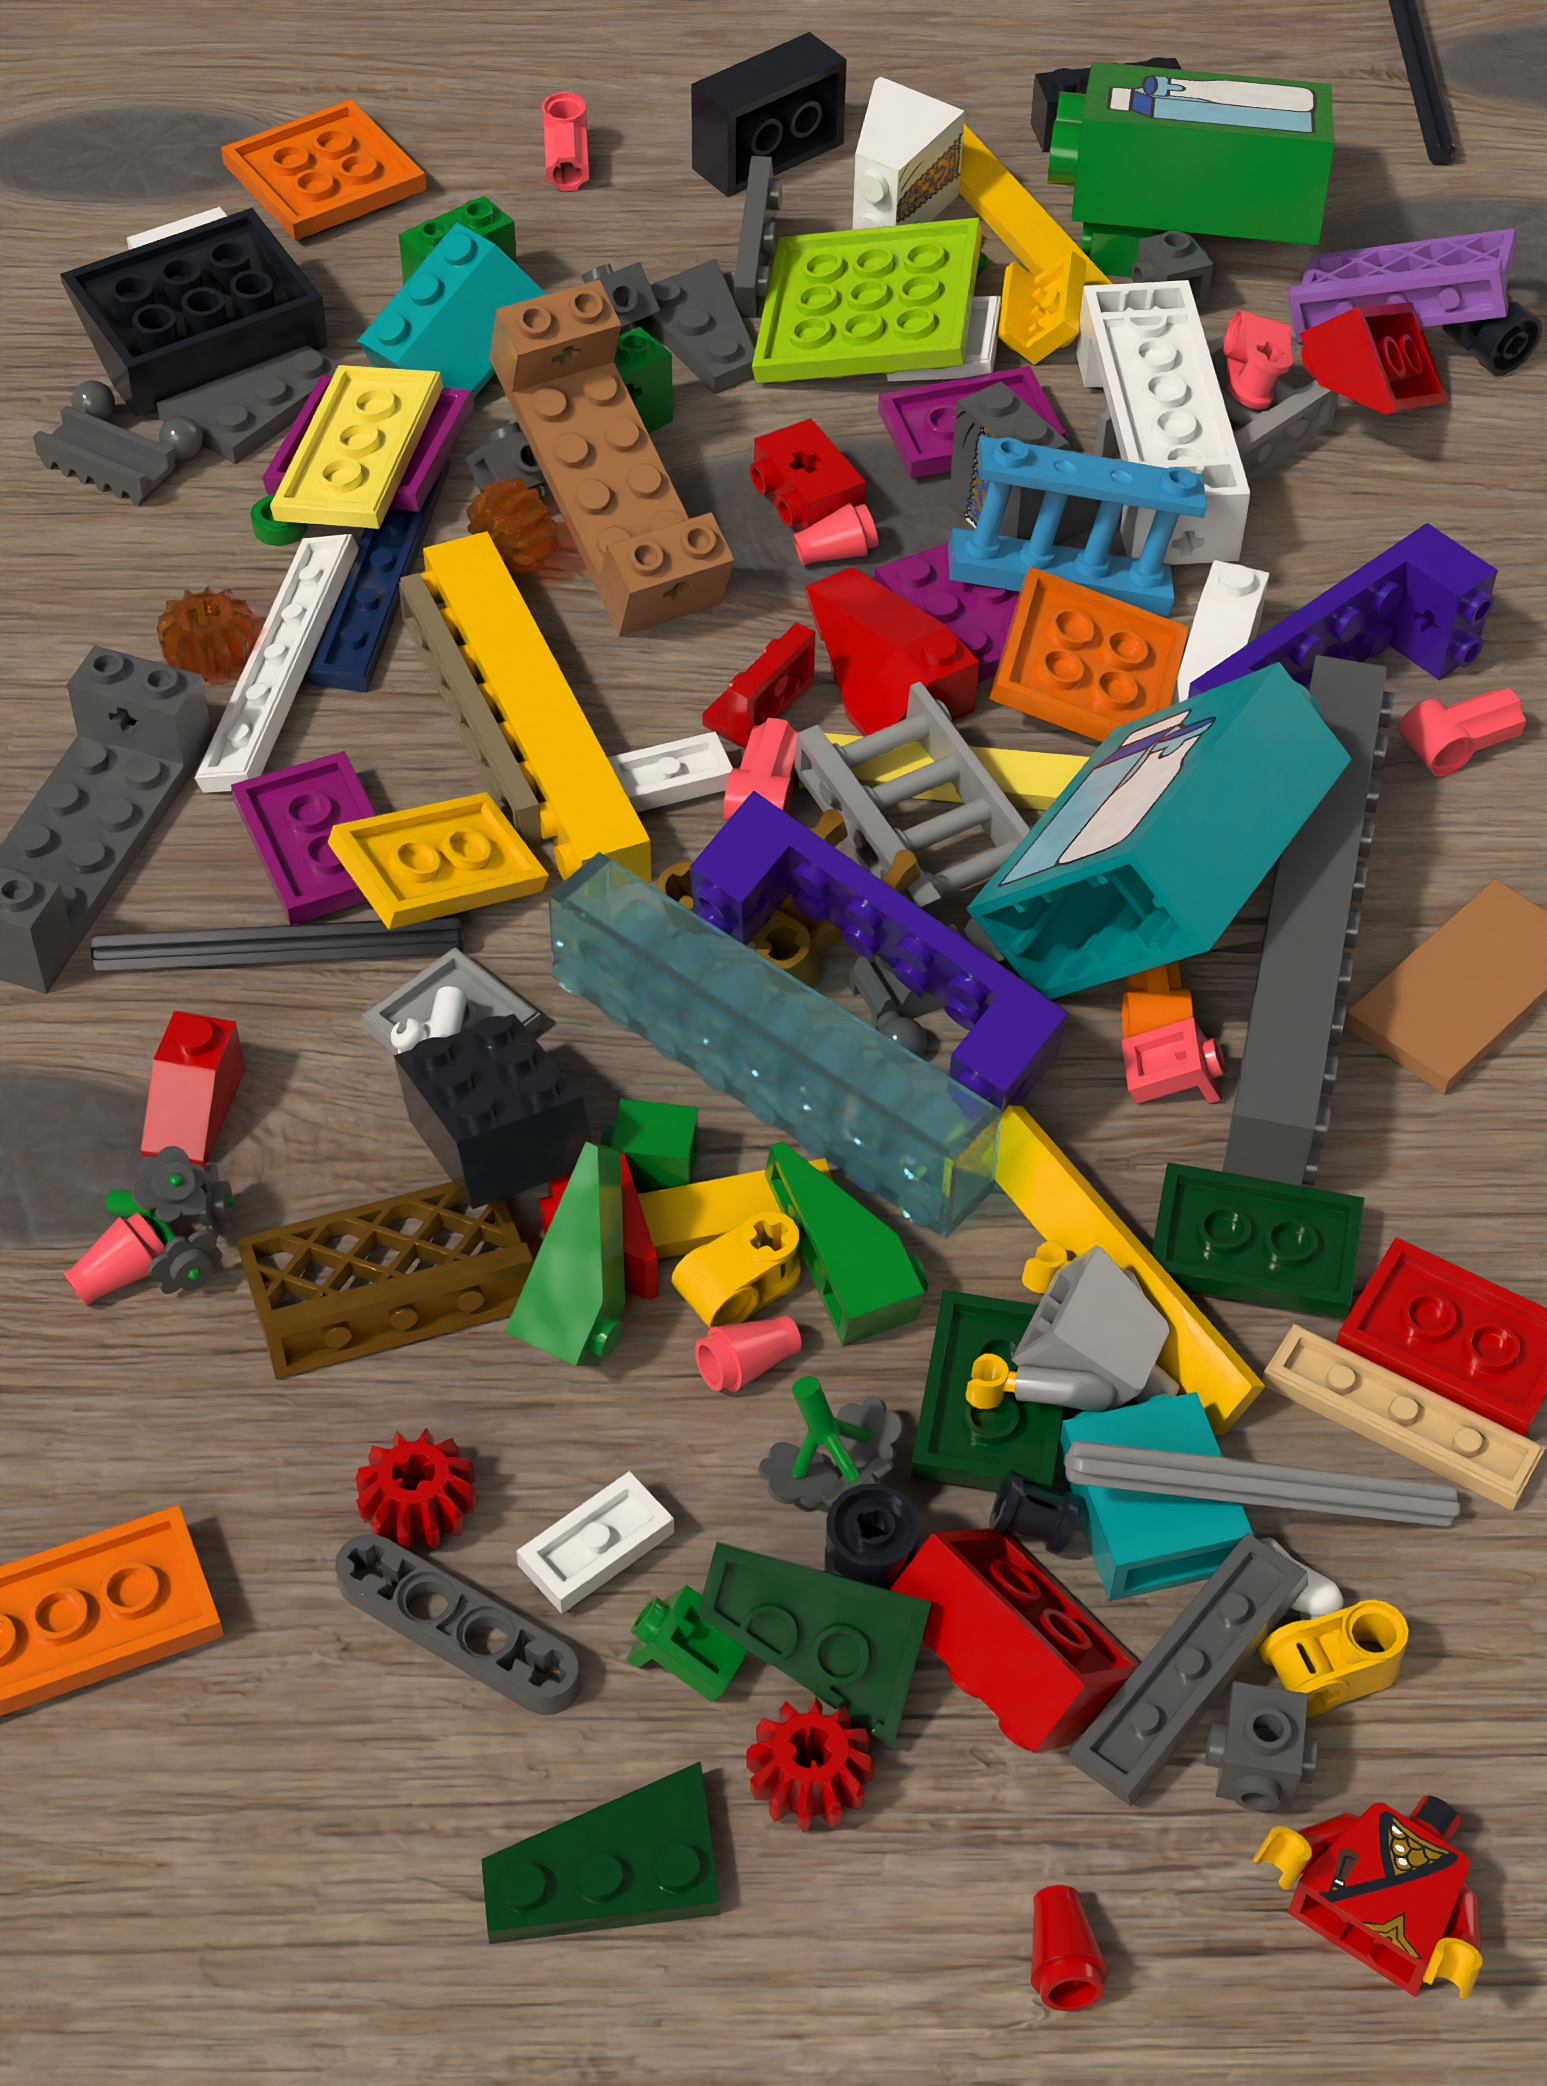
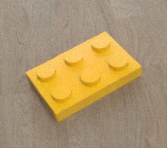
[327,792,549,930]

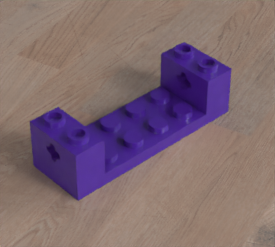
[1187,523,1498,699]
[690,790,1068,1128]

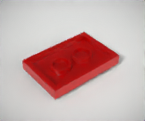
[1335,1237,1547,1437]

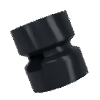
[1442,292,1542,375]
[824,1484,921,1589]

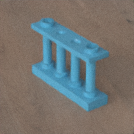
[948,436,1207,617]

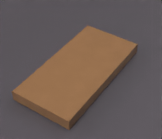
[1344,878,1547,1095]

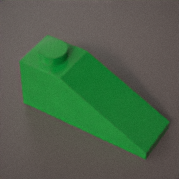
[765,1141,928,1346]
[505,1142,625,1366]

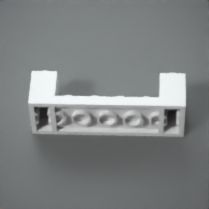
[1076,280,1251,565]

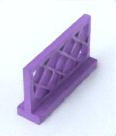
[1288,228,1518,343]

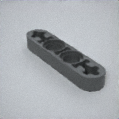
[335,1534,580,1715]

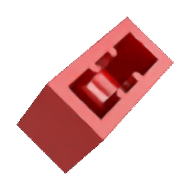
[750,418,866,533]

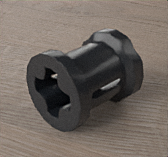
[989,1470,1079,1555]

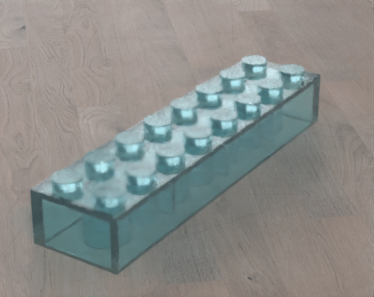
[548,852,1002,1239]

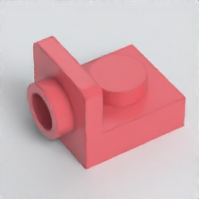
[1121,1018,1227,1104]

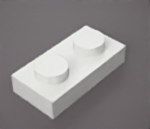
[607,731,733,812]
[516,1471,674,1614]

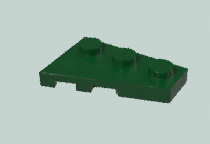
[697,1541,932,1749]
[481,1761,720,1944]

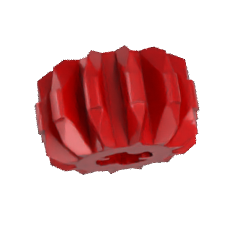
[355,1428,477,1551]
[746,1696,875,1833]

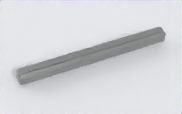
[1064,1440,1461,1527]

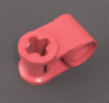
[1223,309,1294,410]

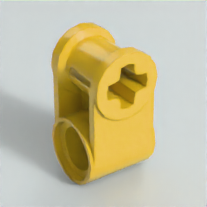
[671,1211,801,1329]
[1258,1600,1409,1719]

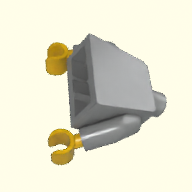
[966,1241,1180,1412]

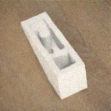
[1170,560,1270,706]

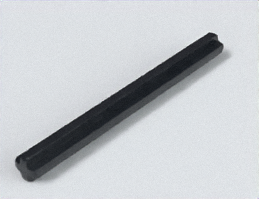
[1389,0,1457,165]
[91,917,464,972]

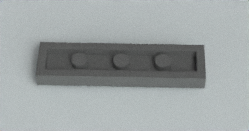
[1069,1533,1308,1806]

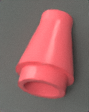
[792,503,879,566]
[63,1212,166,1306]
[695,1315,802,1392]

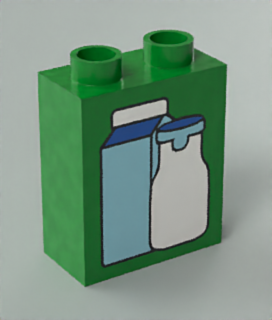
[1047,61,1335,245]

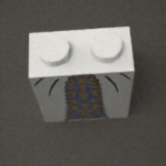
[852,76,965,230]

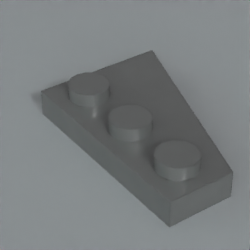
[733,156,782,318]
[642,258,755,394]
[156,346,341,465]

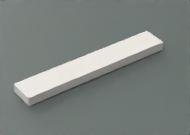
[195,534,359,793]

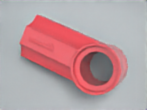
[542,92,589,192]
[1399,688,1526,777]
[723,718,798,821]

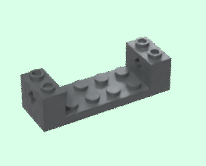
[0,645,213,994]

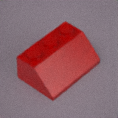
[1299,302,1449,415]
[891,1528,1140,1753]

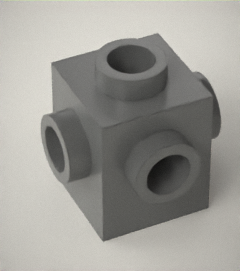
[1132,231,1214,309]
[581,262,660,336]
[466,422,549,509]
[1205,1681,1318,1811]

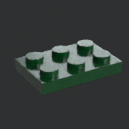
[1151,1162,1365,1320]
[910,1290,1064,1492]

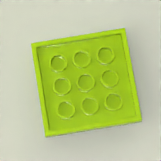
[752,217,982,383]

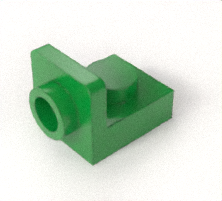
[626,1585,748,1702]

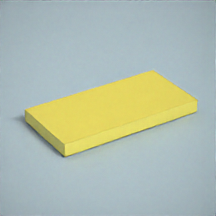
[270,365,443,529]

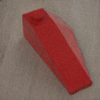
[805,567,979,737]

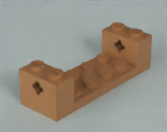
[489,279,735,637]

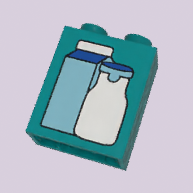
[966,662,1352,999]

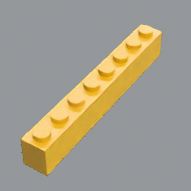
[420,531,652,901]

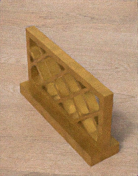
[236,1182,534,1379]

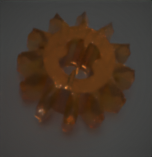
[466,478,559,577]
[157,585,257,682]

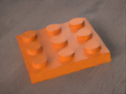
[221,99,427,241]
[989,566,1189,742]

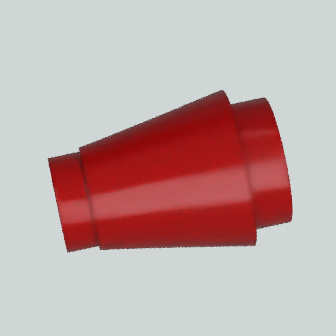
[1030,1885,1108,2011]

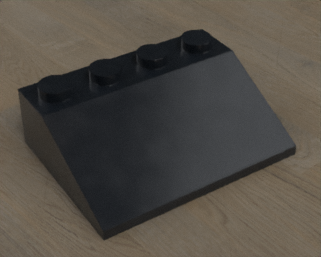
[60,208,328,417]

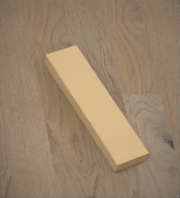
[1262,1324,1546,1511]

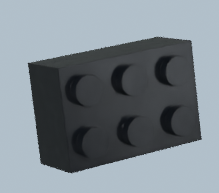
[691,32,847,197]
[393,1013,592,1210]

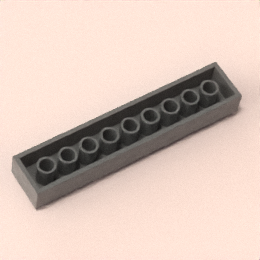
[1222,655,1395,1186]

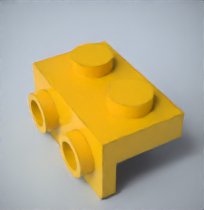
[997,250,1087,365]

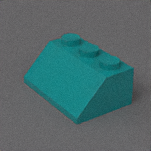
[357,222,547,399]

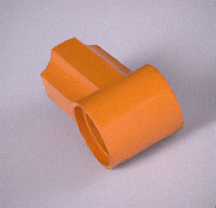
[1122,960,1193,1039]

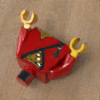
[1251,1795,1483,2001]

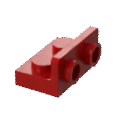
[702,622,816,748]

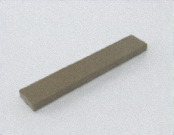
[399,572,542,849]

